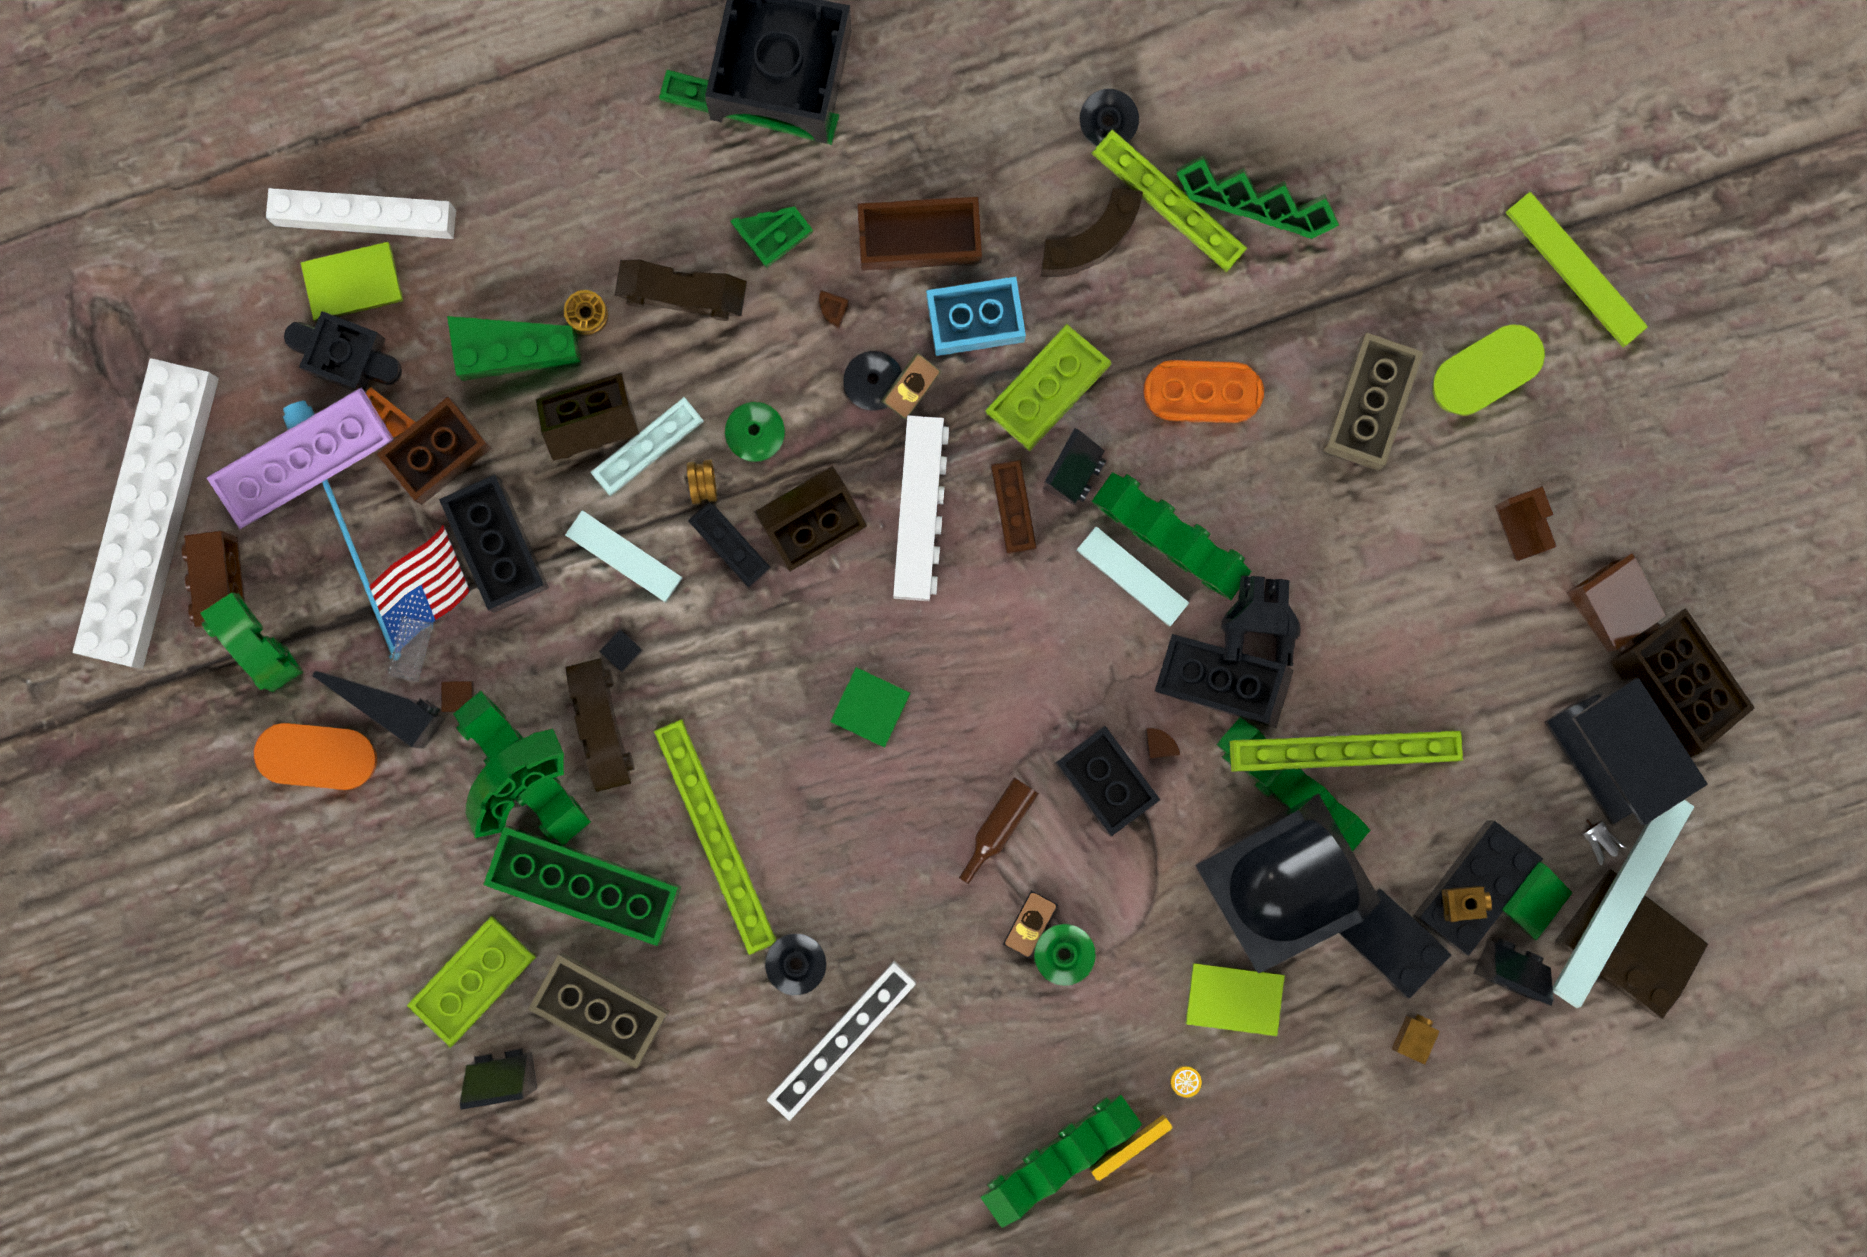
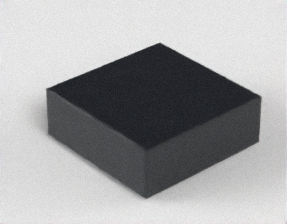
[599,630,643,673]

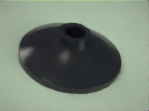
[1079,89,1139,146]
[843,351,902,411]
[765,934,826,995]

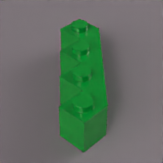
[1176,155,1339,239]
[1091,472,1252,601]
[453,690,591,845]
[1216,717,1371,852]
[980,1094,1143,1228]

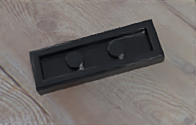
[688,502,771,588]

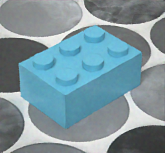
[926,277,1026,356]

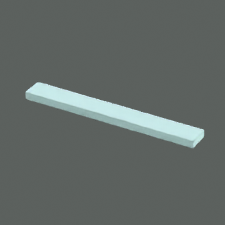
[1553,800,1694,1008]

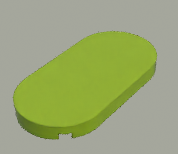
[1432,324,1545,416]

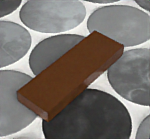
[991,459,1037,554]

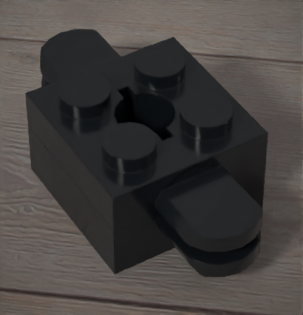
[284,311,402,392]

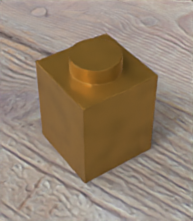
[1391,1014,1440,1065]

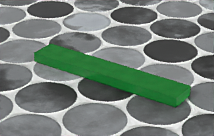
[659,69,840,145]

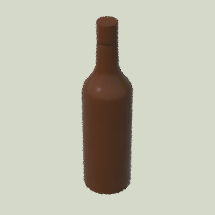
[959,778,1039,884]

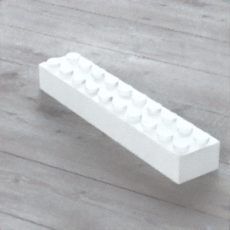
[72,358,219,669]

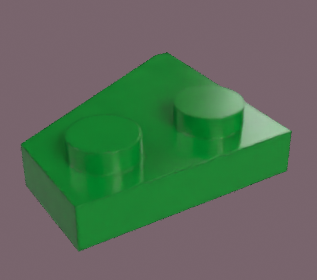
[730,206,813,269]

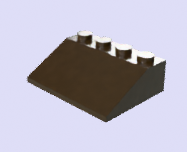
[1610,608,1755,757]
[1555,869,1708,1019]

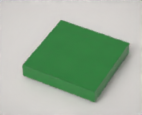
[830,667,911,748]
[1503,862,1573,941]

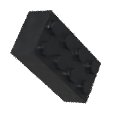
[439,474,549,613]
[1413,820,1543,956]

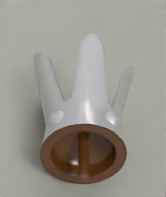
[1582,819,1627,865]

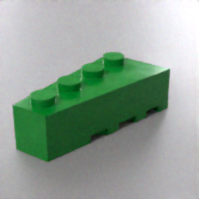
[447,316,581,381]

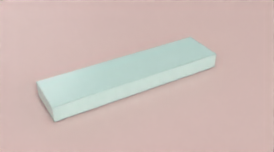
[591,397,704,497]
[565,510,683,603]
[1076,527,1189,627]

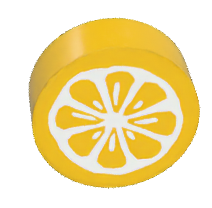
[1170,1066,1202,1098]

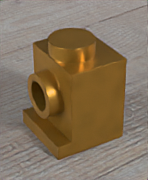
[1442,886,1492,922]

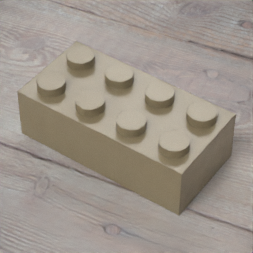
[1322,332,1424,471]
[528,953,670,1069]

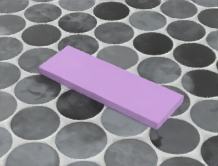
[207,387,394,529]

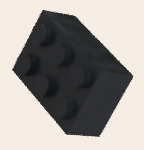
[1055,726,1160,837]

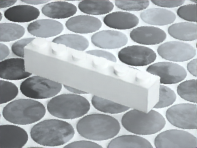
[266,188,456,239]
[893,415,949,601]
[767,961,916,1121]

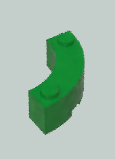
[200,593,303,692]
[465,728,564,838]

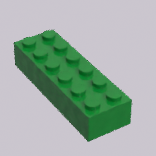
[483,826,682,946]

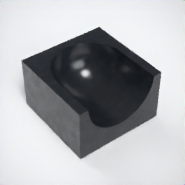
[1195,793,1381,974]

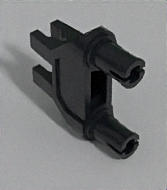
[1221,576,1301,666]

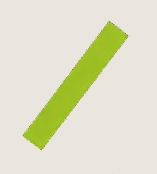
[1091,129,1247,272]
[1505,192,1648,348]

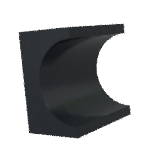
[705,0,852,144]
[1544,677,1708,825]

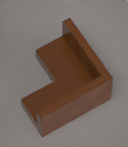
[1495,486,1557,561]

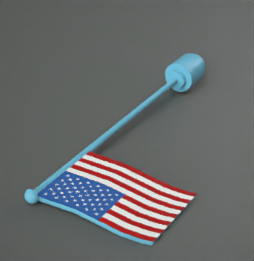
[283,401,470,660]

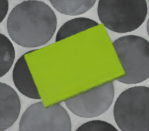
[300,242,403,322]
[1185,963,1285,1036]

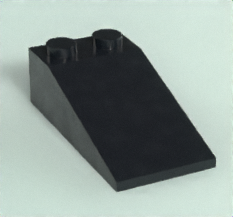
[1155,634,1294,728]
[312,671,445,749]

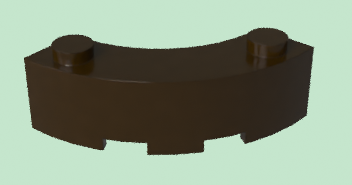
[1040,188,1143,277]
[614,259,747,321]
[565,658,635,792]

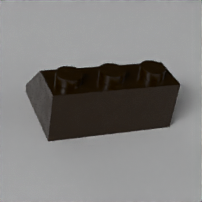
[536,372,639,461]
[754,466,867,572]

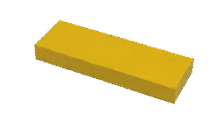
[1089,1114,1172,1181]

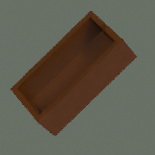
[857,197,982,271]

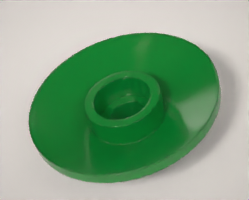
[725,402,785,462]
[1034,924,1096,986]

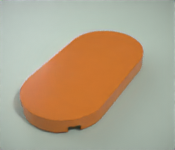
[1143,360,1264,423]
[254,723,377,790]

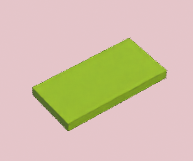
[985,324,1112,451]
[407,916,537,1048]

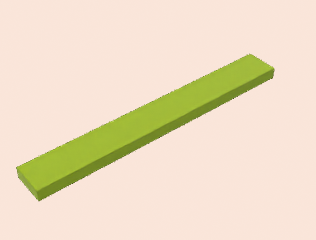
[654,719,777,955]
[1230,731,1463,772]

